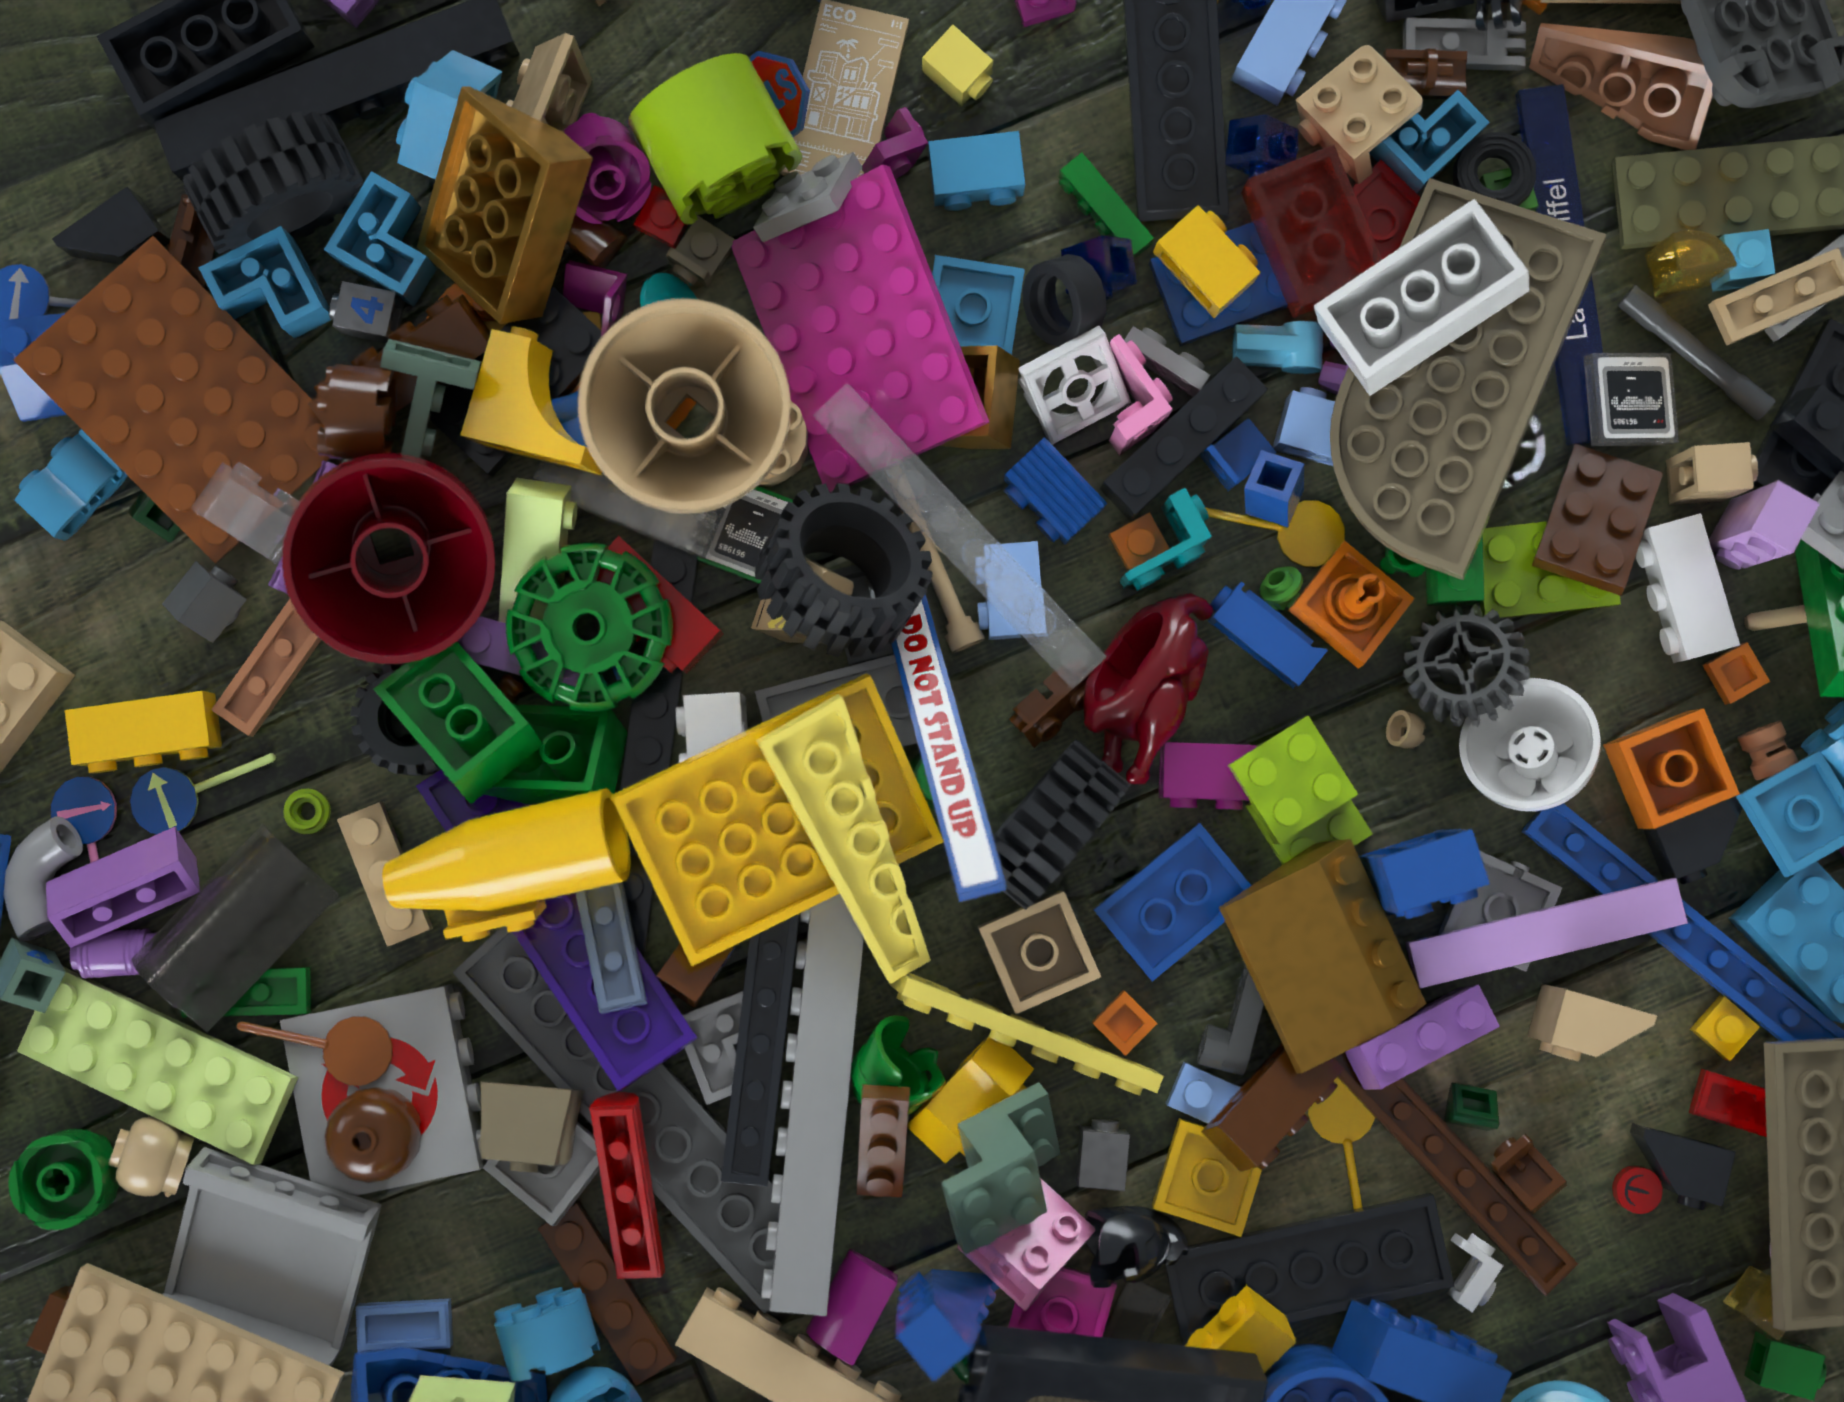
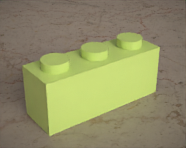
[498,478,577,623]

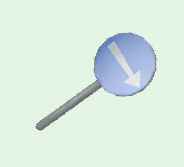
[0,264,80,321]

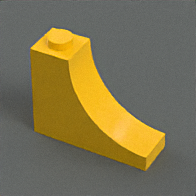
[460,326,602,475]

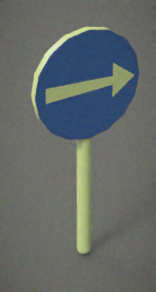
[130,753,276,834]

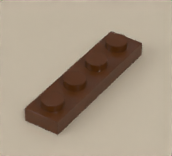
[538,1201,677,1386]

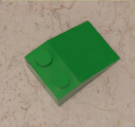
[373,635,544,804]
[484,705,628,805]

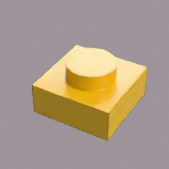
[1690,995,1760,1061]

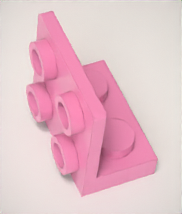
[1109,334,1173,456]
[957,1178,1095,1311]

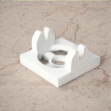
[1018,325,1131,445]

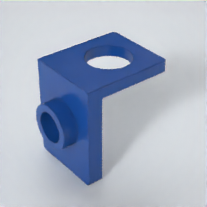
[1200,418,1276,491]

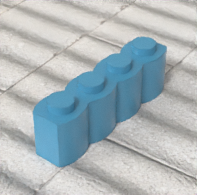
[15,429,128,541]

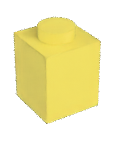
[922,24,993,107]

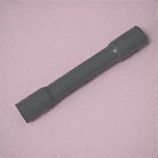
[1617,285,1776,421]

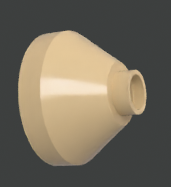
[578,299,791,514]

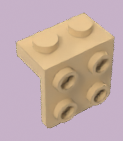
[1296,45,1423,185]

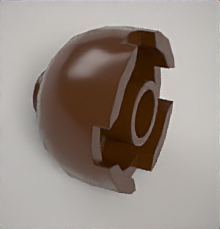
[324,1087,421,1183]

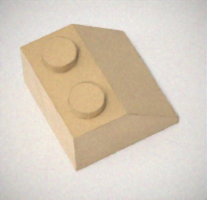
[1528,984,1657,1062]

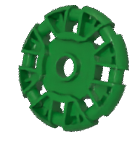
[506,543,673,712]

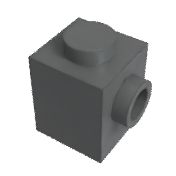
[162,561,247,643]

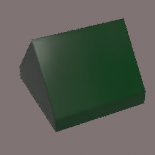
[1444,1082,1500,1131]

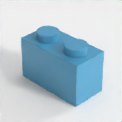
[928,131,1025,211]

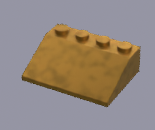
[417,86,593,324]
[1219,839,1426,1073]

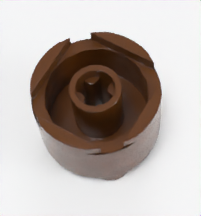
[317,364,397,460]

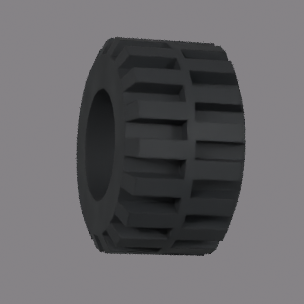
[351,663,440,776]

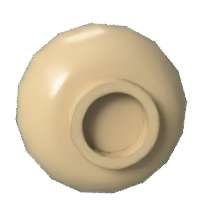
[108,1116,194,1197]

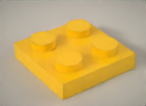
[1152,1118,1262,1237]

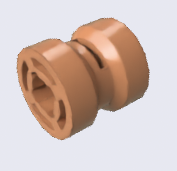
[1737,721,1799,780]

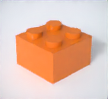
[1603,708,1740,829]

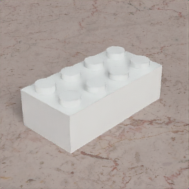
[1314,198,1529,396]

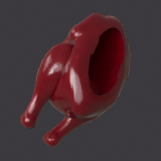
[1084,593,1213,785]

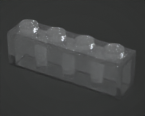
[533,461,726,559]

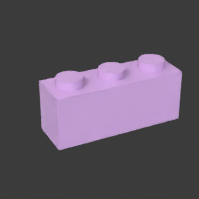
[1709,480,1820,570]

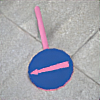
[51,777,117,863]

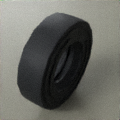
[1453,132,1536,206]

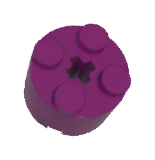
[562,113,651,224]

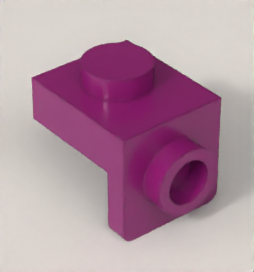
[862,107,928,179]

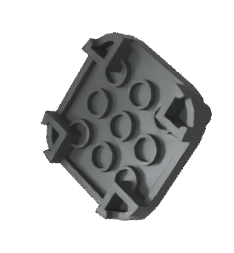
[1681,0,1844,108]

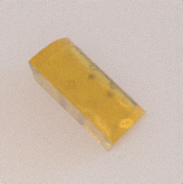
[1645,230,1737,298]

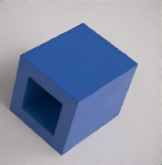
[1244,450,1304,527]

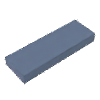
[576,882,648,1014]

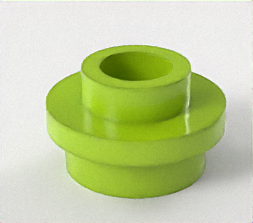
[283,788,331,834]

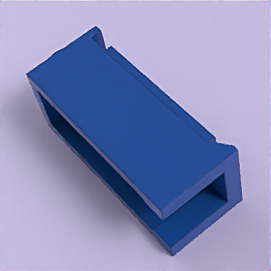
[1208,581,1328,689]

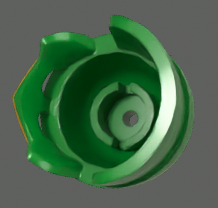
[850,1015,946,1115]

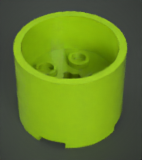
[628,53,802,225]

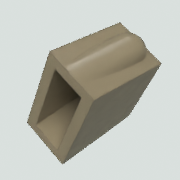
[479,1082,584,1173]

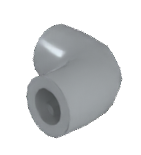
[3,816,83,941]

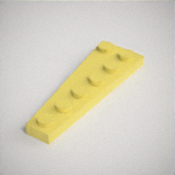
[756,694,931,984]
[888,973,1164,1095]

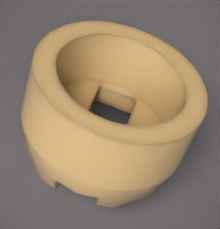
[1386,710,1426,749]

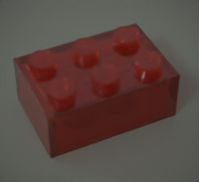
[1241,145,1382,318]

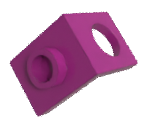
[563,260,627,336]

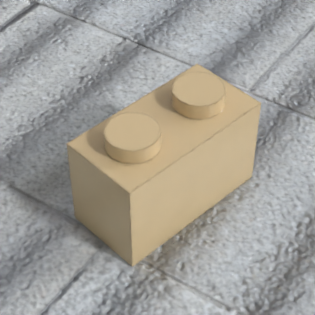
[1666,442,1758,505]

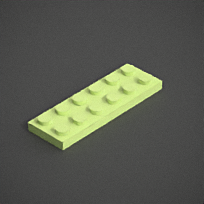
[17,967,299,1165]

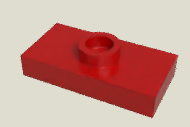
[1688,1069,1767,1137]

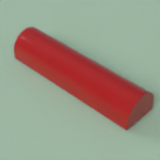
[589,1092,665,1279]

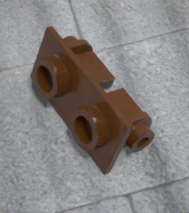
[167,194,215,289]
[1009,658,1091,748]

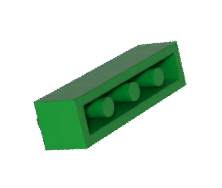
[1059,152,1154,262]

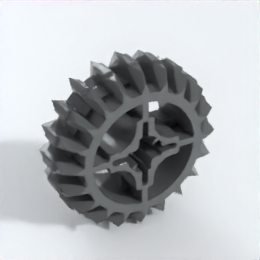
[1404,604,1531,728]

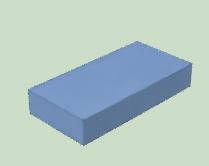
[356,1298,453,1353]

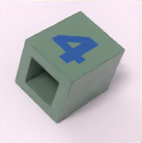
[0,938,66,1013]

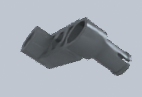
[1197,964,1264,1076]

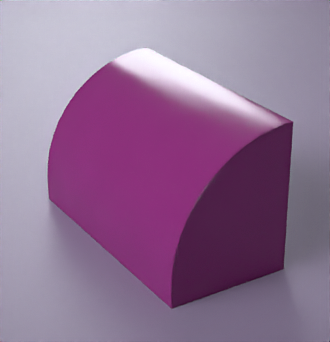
[806,1248,898,1366]

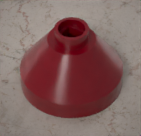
[282,453,495,664]

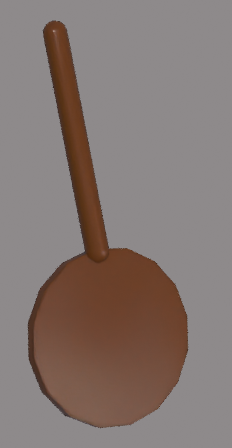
[237,1016,393,1086]

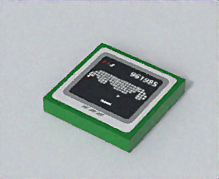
[697,486,793,585]

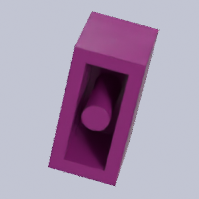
[1159,742,1257,810]

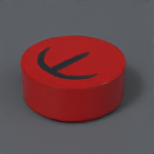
[1612,1165,1663,1214]

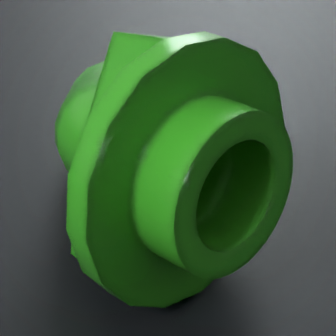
[1260,566,1303,610]

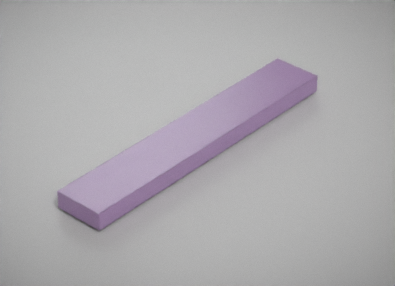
[1405,878,1688,988]

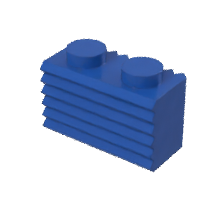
[1004,437,1108,545]

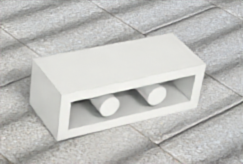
[1636,513,1740,663]

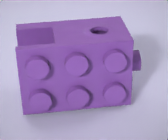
[1607,1293,1746,1402]

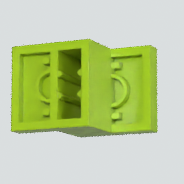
[1227,716,1373,865]

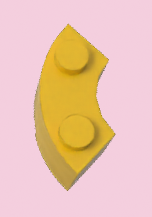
[907,1037,1034,1163]

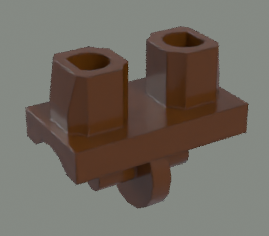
[1383,48,1468,99]

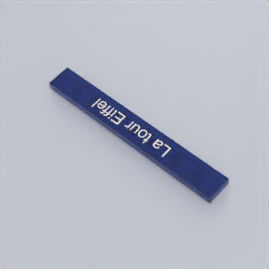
[1515,84,1615,446]

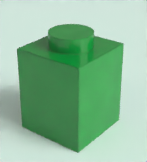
[1744,1331,1827,1401]

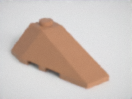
[1529,23,1713,150]

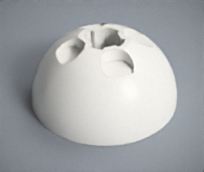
[1459,678,1601,811]

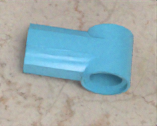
[1232,321,1323,374]

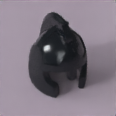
[1084,1206,1189,1288]

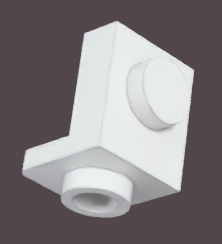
[1447,1233,1503,1313]

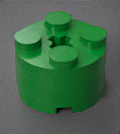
[8,1129,119,1230]

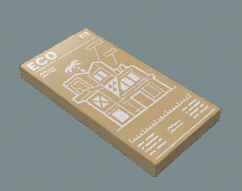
[780,0,909,177]

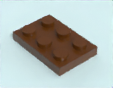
[1532,444,1663,596]

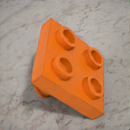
[1288,541,1415,669]

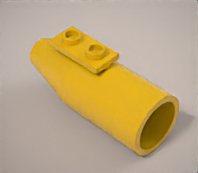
[382,789,631,942]

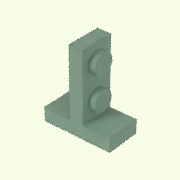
[380,339,481,458]

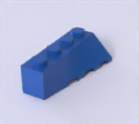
[896,1269,1000,1382]

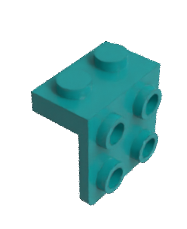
[1120,488,1212,591]

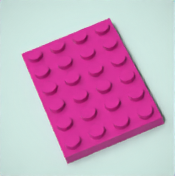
[731,165,990,493]

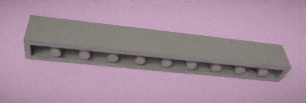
[761,894,864,1316]

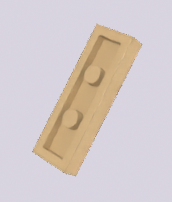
[1708,247,1844,346]
[337,802,433,947]

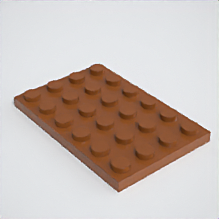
[13,236,332,564]

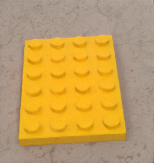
[610,673,944,966]

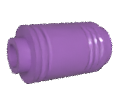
[70,928,162,979]

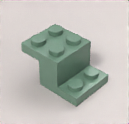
[941,1082,1061,1255]

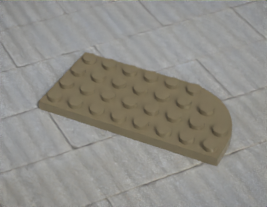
[1330,178,1607,580]

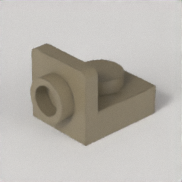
[666,216,735,288]

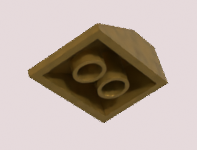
[939,346,1020,449]

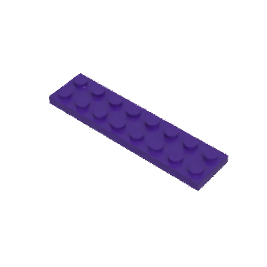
[416,770,698,1092]

